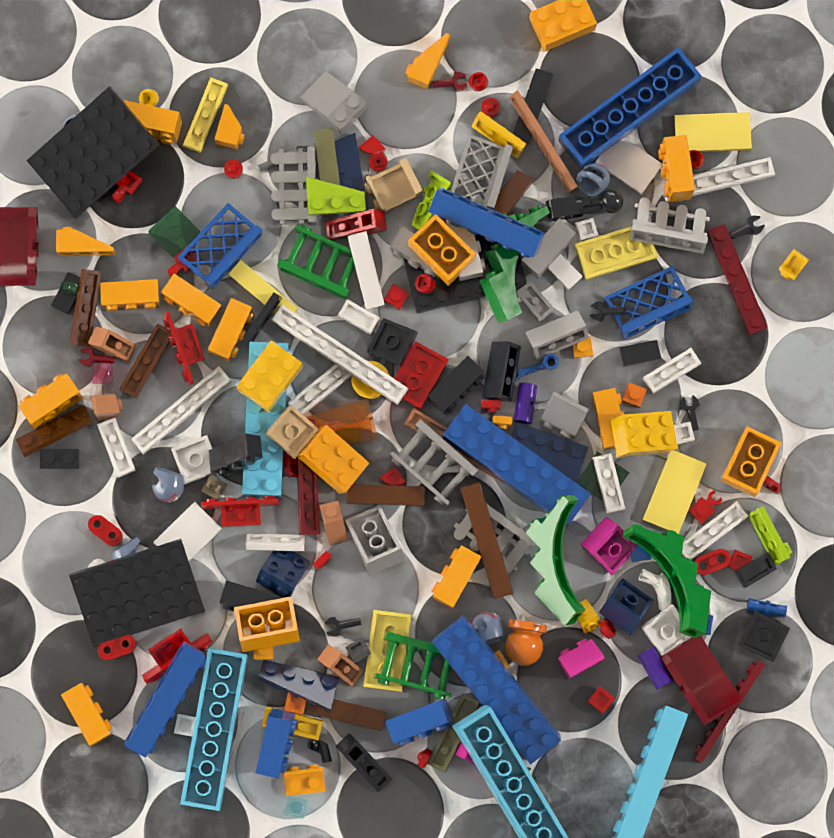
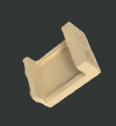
[364,158,423,213]

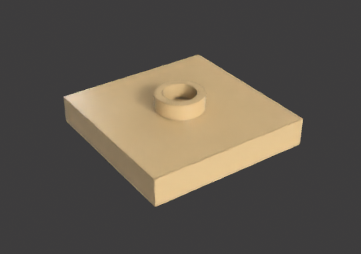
[265,404,320,459]

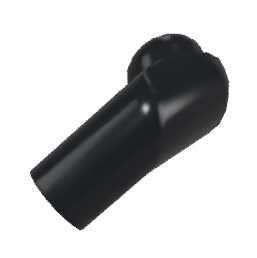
[308,739,332,763]

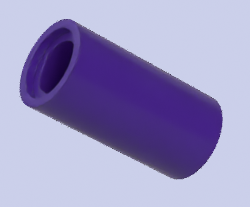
[513,383,538,424]
[637,647,673,690]

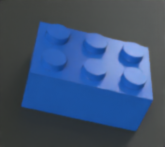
[385,699,455,746]
[255,708,298,779]

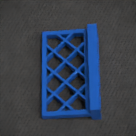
[178,203,262,289]
[604,266,693,340]

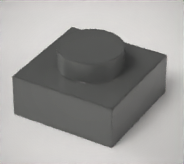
[345,638,371,663]

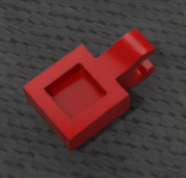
[112,171,142,204]
[167,247,200,277]

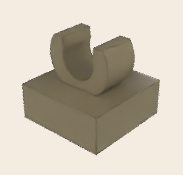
[201,474,227,501]

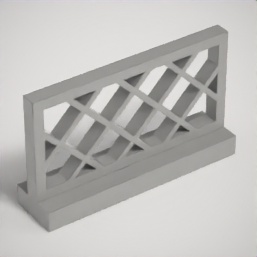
[451,134,513,210]

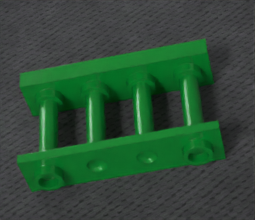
[277,225,355,300]
[373,631,452,700]

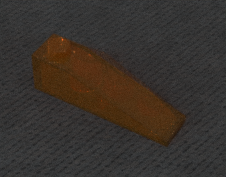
[306,398,378,444]

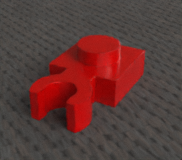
[688,490,722,524]

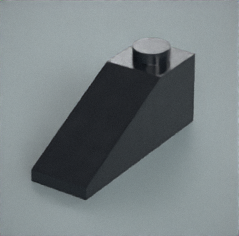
[219,580,282,612]
[335,733,392,792]

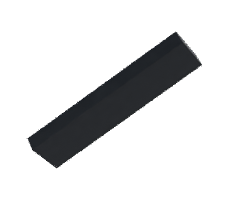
[513,68,553,144]

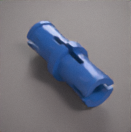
[746,598,787,618]

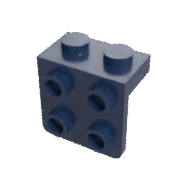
[256,550,310,598]

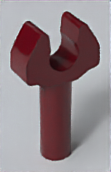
[432,72,467,92]
[79,347,115,367]

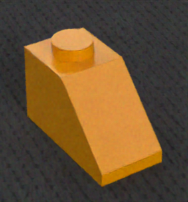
[215,104,245,150]

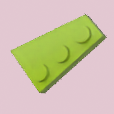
[411,170,453,230]
[306,177,366,215]

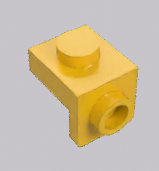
[779,249,809,280]
[577,599,600,634]

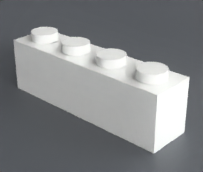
[445,219,486,281]

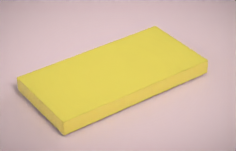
[674,112,752,152]
[574,226,658,280]
[642,450,707,534]
[364,610,412,692]

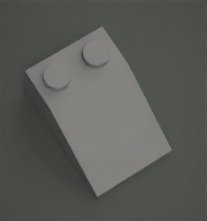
[300,71,367,135]
[540,392,589,439]
[345,505,405,576]

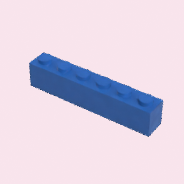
[428,187,545,258]
[124,641,206,758]

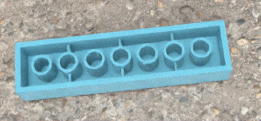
[242,342,289,499]
[180,648,248,811]
[453,705,568,838]
[613,706,688,838]

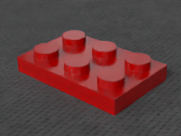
[394,341,449,410]

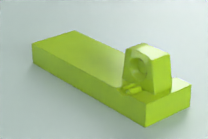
[748,506,792,565]

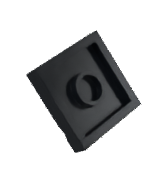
[367,318,418,367]
[738,610,791,662]

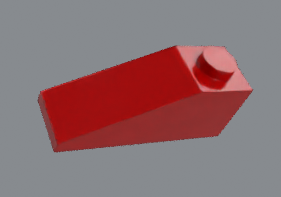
[325,209,387,240]

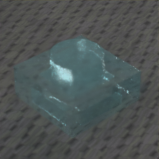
[285,796,308,819]

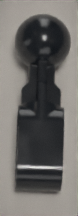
[545,189,623,221]

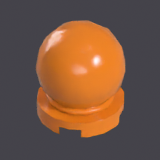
[505,619,547,666]

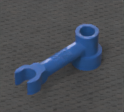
[515,354,559,382]

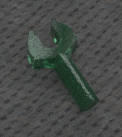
[59,281,78,294]

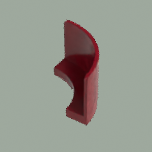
[0,207,39,286]
[660,636,743,725]

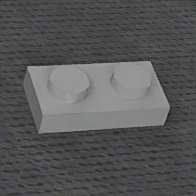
[516,281,555,322]

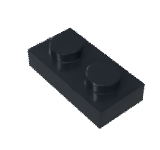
[40,449,79,469]

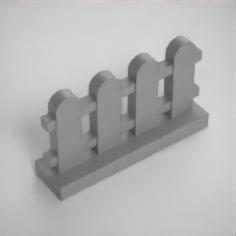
[270,147,318,225]
[629,198,710,254]
[454,503,536,574]

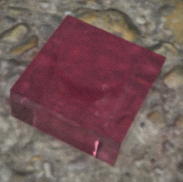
[92,364,113,384]

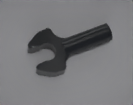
[729,215,765,240]
[590,301,626,322]
[680,395,700,432]
[325,617,361,637]

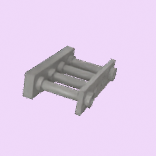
[390,419,479,506]

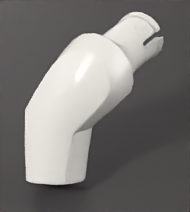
[639,569,672,611]

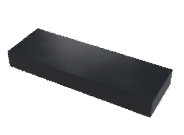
[242,292,282,344]

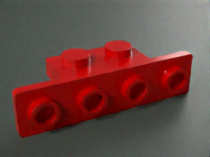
[162,311,205,385]
[201,496,279,528]
[142,628,213,684]

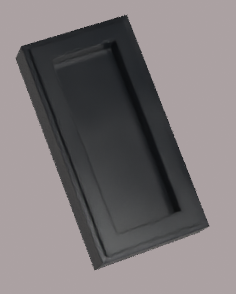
[51,272,80,315]
[619,340,661,367]
[735,552,777,588]

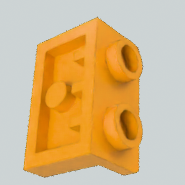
[284,764,326,796]

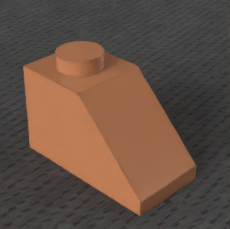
[88,326,136,362]
[91,394,123,421]
[320,501,348,545]
[317,644,364,687]

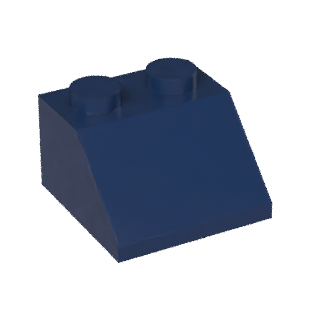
[598,578,654,635]

